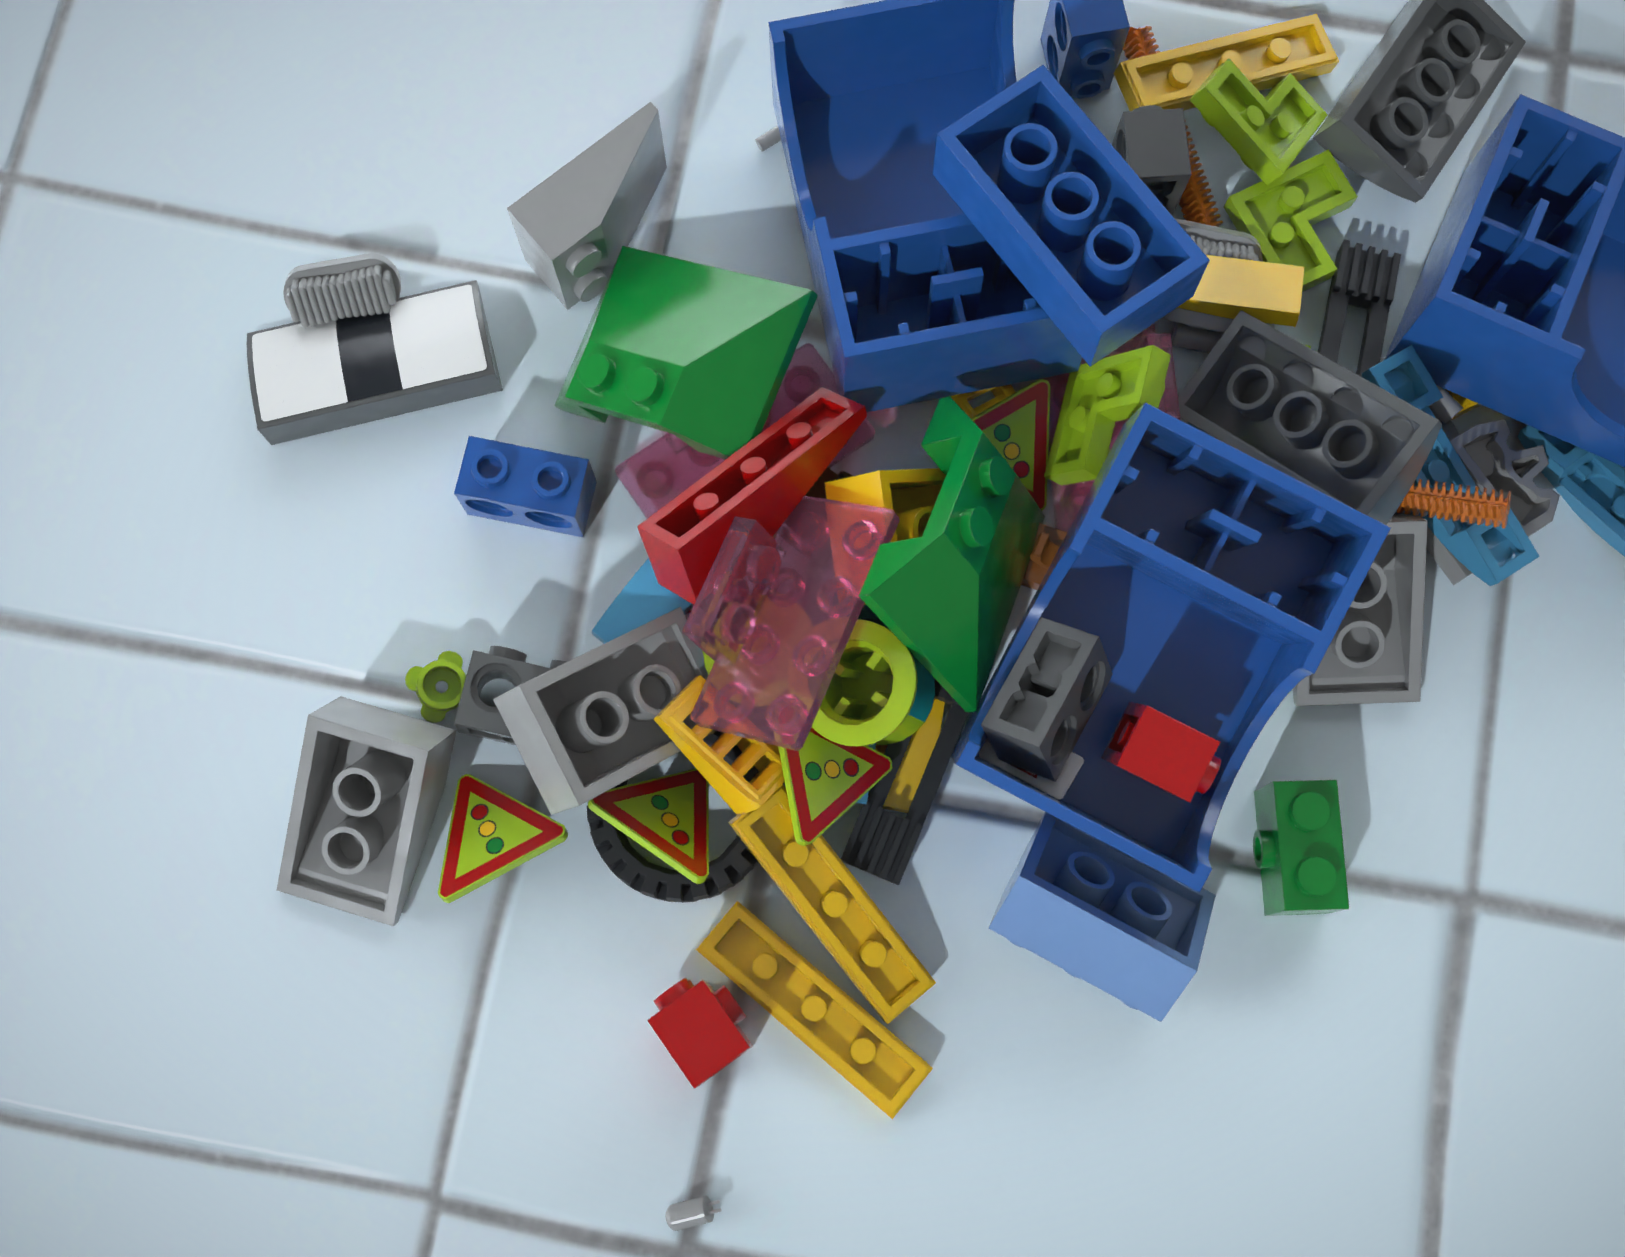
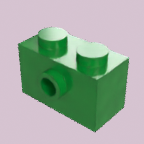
[1253,780,1349,916]

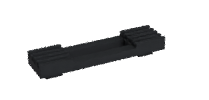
[1318,239,1401,377]
[841,678,969,885]

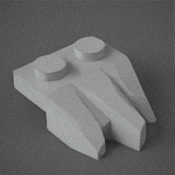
[1412,419,1560,585]

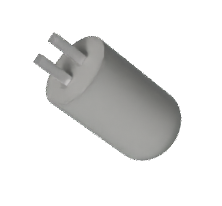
[665,1195,722,1231]

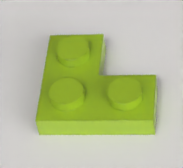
[1190,58,1328,186]
[1223,149,1358,292]
[1044,345,1171,486]

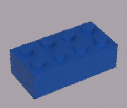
[932,65,1210,367]

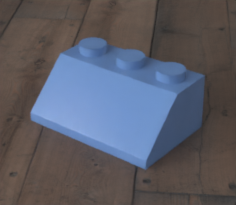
[988,812,1216,1022]

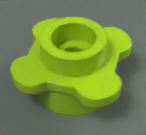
[405,651,466,723]

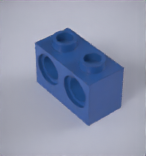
[1040,0,1130,99]
[454,436,597,538]

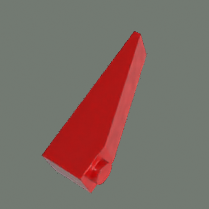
[637,387,867,608]

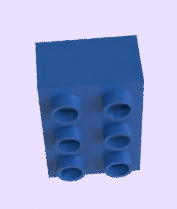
[768,0,1082,412]
[1384,94,1625,467]
[951,402,1391,893]

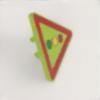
[971,379,1050,511]
[772,703,892,846]
[588,769,709,884]
[438,774,568,903]

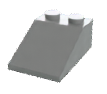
[507,102,667,310]
[1293,510,1427,706]
[493,607,726,815]
[276,696,457,926]

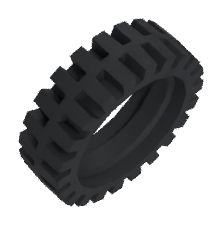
[586,729,759,903]

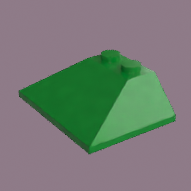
[554,246,818,460]
[859,396,1045,712]

